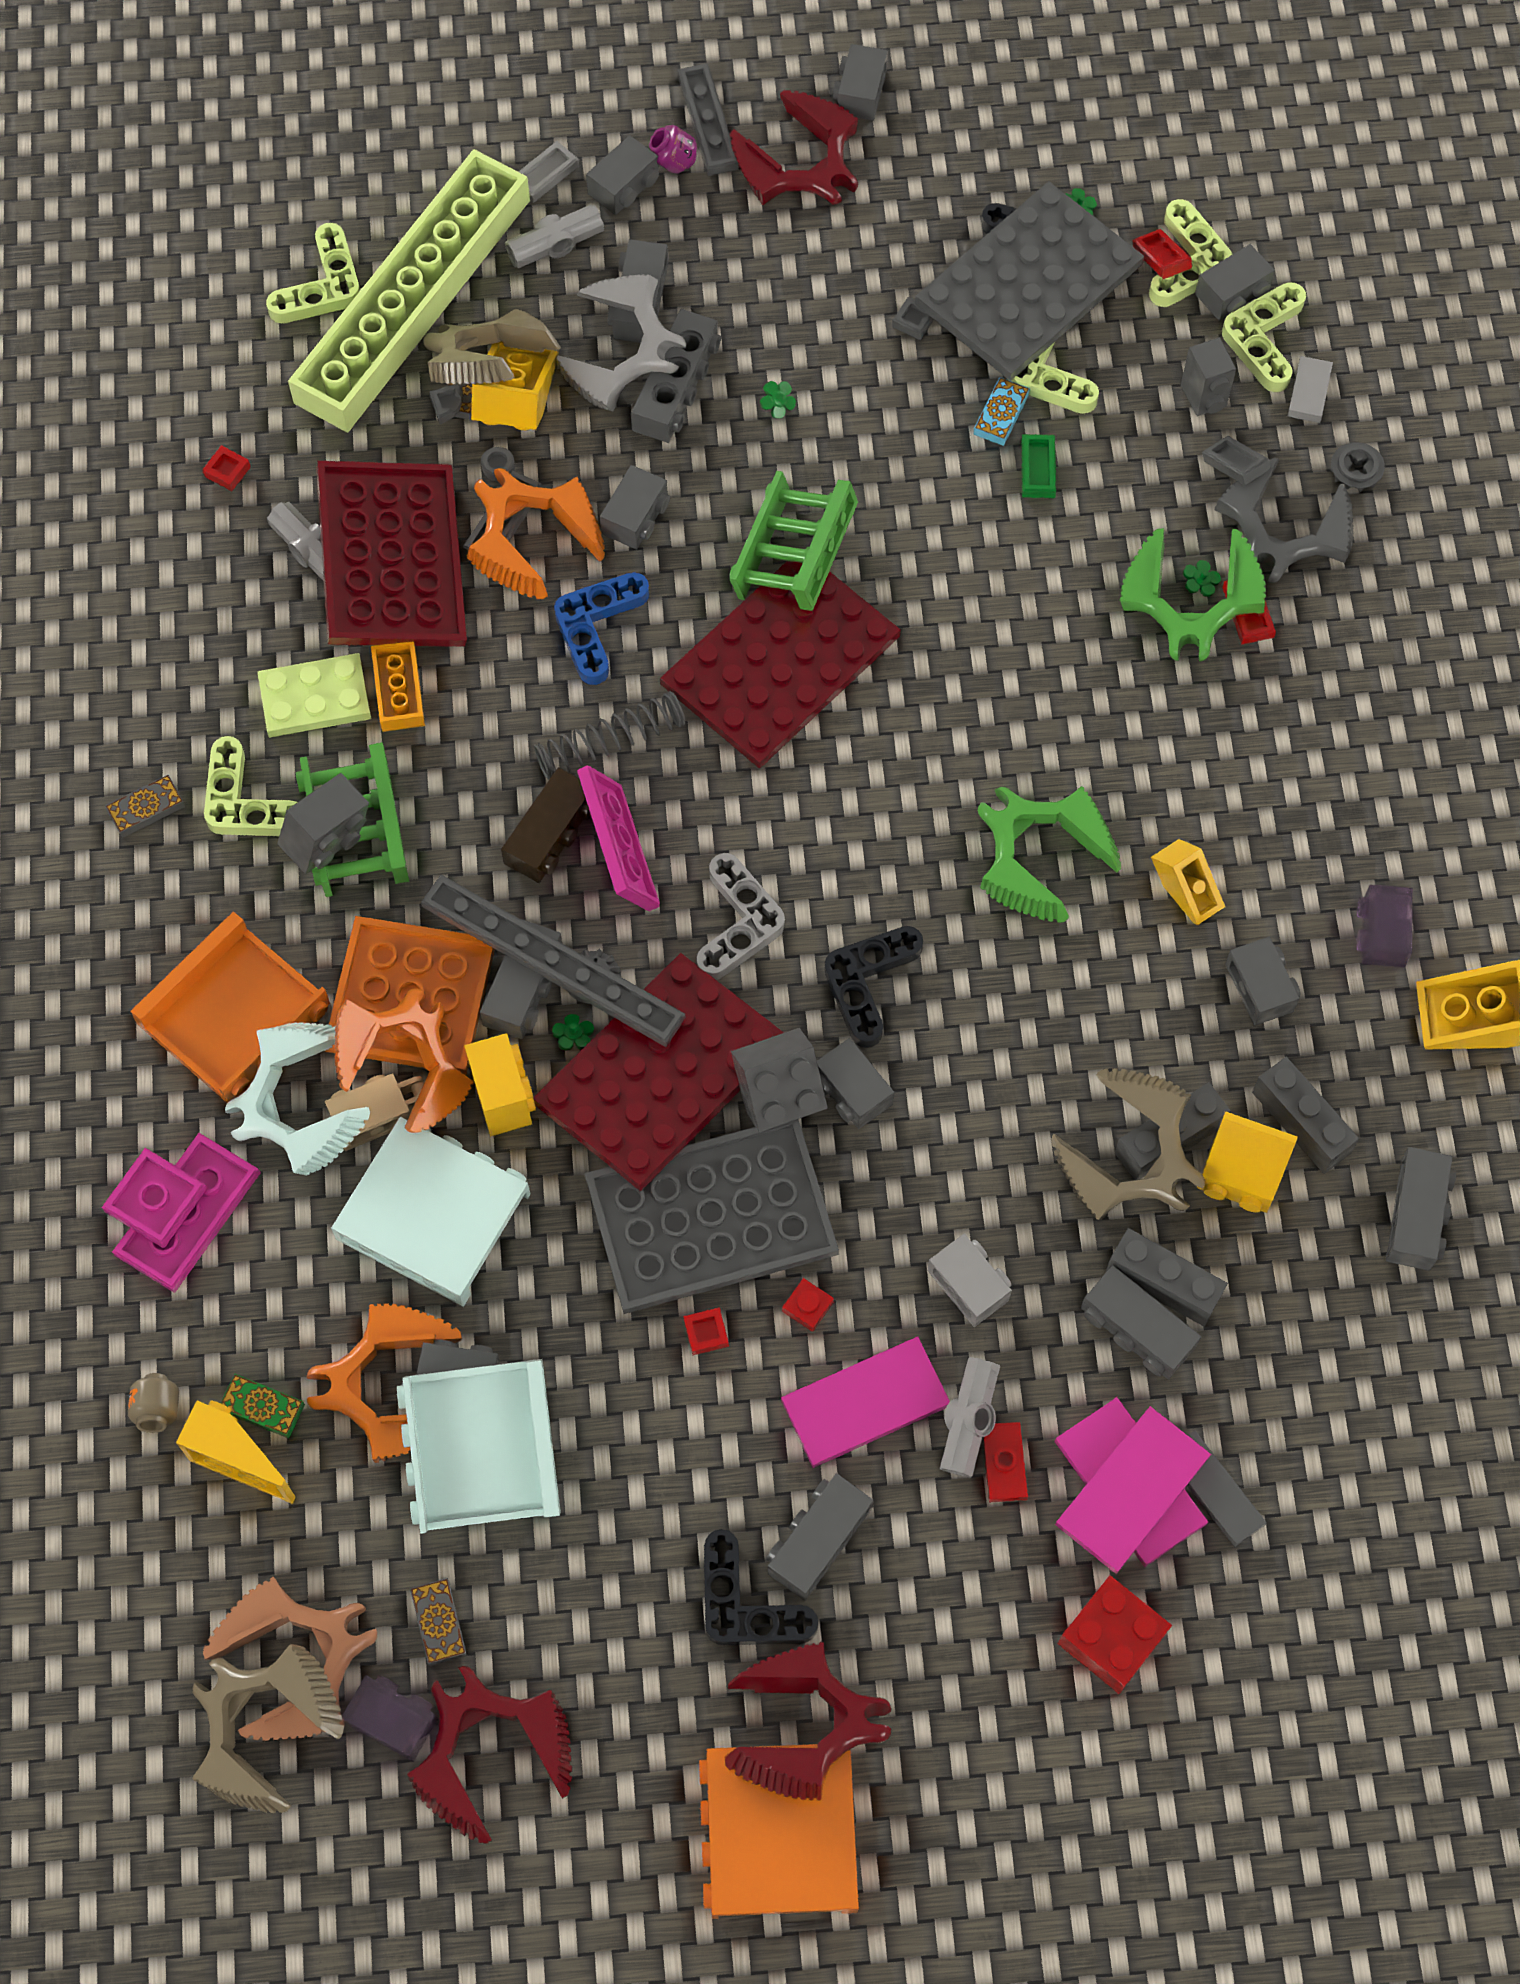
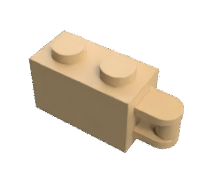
[325,1073,424,1151]

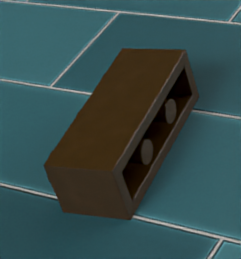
[501,767,591,883]

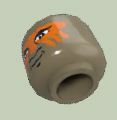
[128,1373,179,1433]

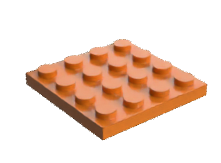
[325,916,495,1075]

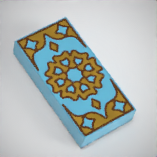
[973,377,1030,446]

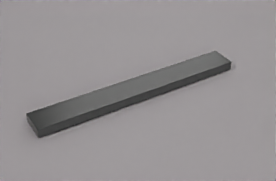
[421,874,685,1047]

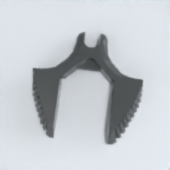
[1214,458,1354,583]

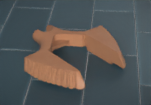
[203,1577,377,1741]

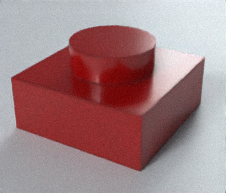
[202,445,251,491]
[782,1278,834,1332]
[683,1307,729,1356]

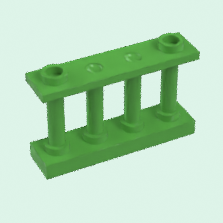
[730,471,858,611]
[296,742,409,897]

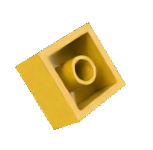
[464,1033,536,1137]

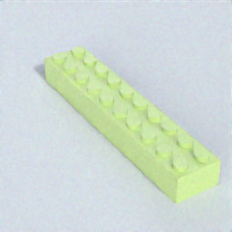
[288,149,530,433]

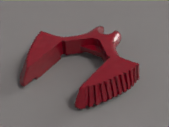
[730,90,859,205]
[725,1642,892,1800]
[407,1666,572,1844]

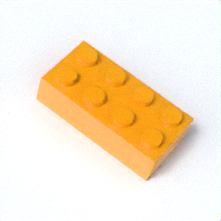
[371,642,425,732]

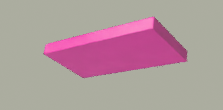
[577,765,660,912]
[112,1133,260,1293]
[781,1336,950,1468]
[1054,1397,1208,1567]
[1055,1406,1211,1574]

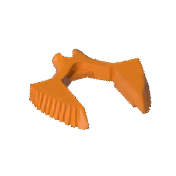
[467,468,605,599]
[335,988,474,1133]
[306,1304,462,1463]

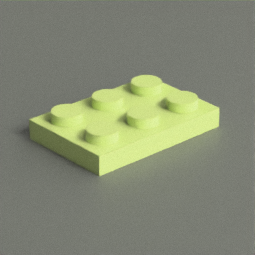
[257,653,371,738]

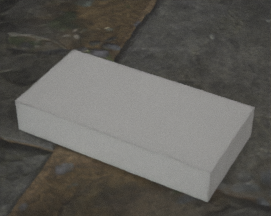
[518,141,579,203]
[1288,356,1333,423]

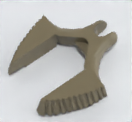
[423,309,561,384]
[1051,1068,1205,1220]
[192,1644,344,1813]

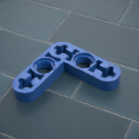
[554,572,649,685]

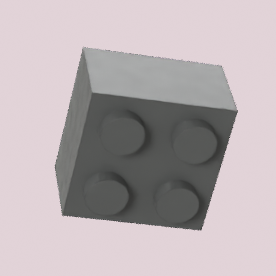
[277,773,369,874]
[731,1028,828,1133]

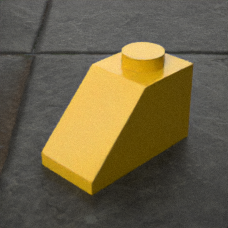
[1151,839,1225,925]

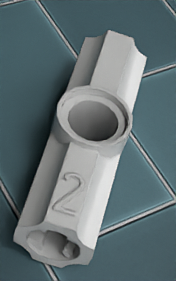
[505,205,604,268]
[267,502,324,581]
[940,1357,1000,1478]

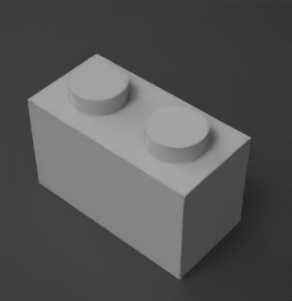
[927,1234,1012,1327]

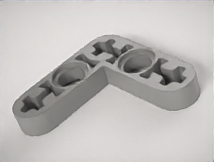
[697,853,785,980]

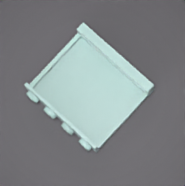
[331,1117,530,1307]
[397,1359,561,1534]

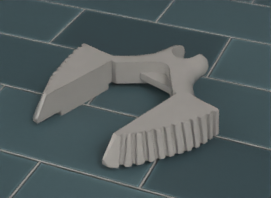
[555,274,686,412]

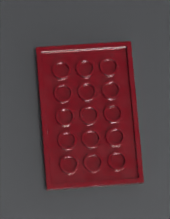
[316,461,467,647]
[660,548,901,769]
[533,953,784,1191]

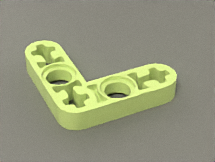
[1149,199,1232,307]
[266,223,360,323]
[1222,282,1306,392]
[1007,342,1099,414]
[204,736,298,836]

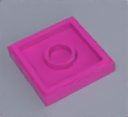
[101,1148,207,1248]

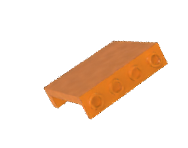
[131,911,330,1103]
[699,1744,859,1919]

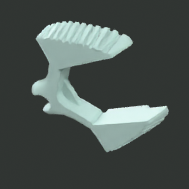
[225,1022,370,1176]

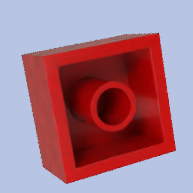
[1058,1575,1172,1694]

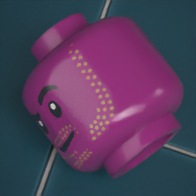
[649,125,697,173]

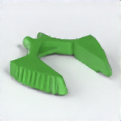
[1120,528,1266,662]
[977,786,1121,923]

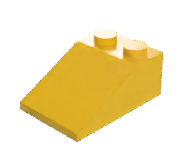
[471,341,559,430]
[1416,960,1520,1049]
[1197,1111,1298,1213]
[176,1400,296,1504]

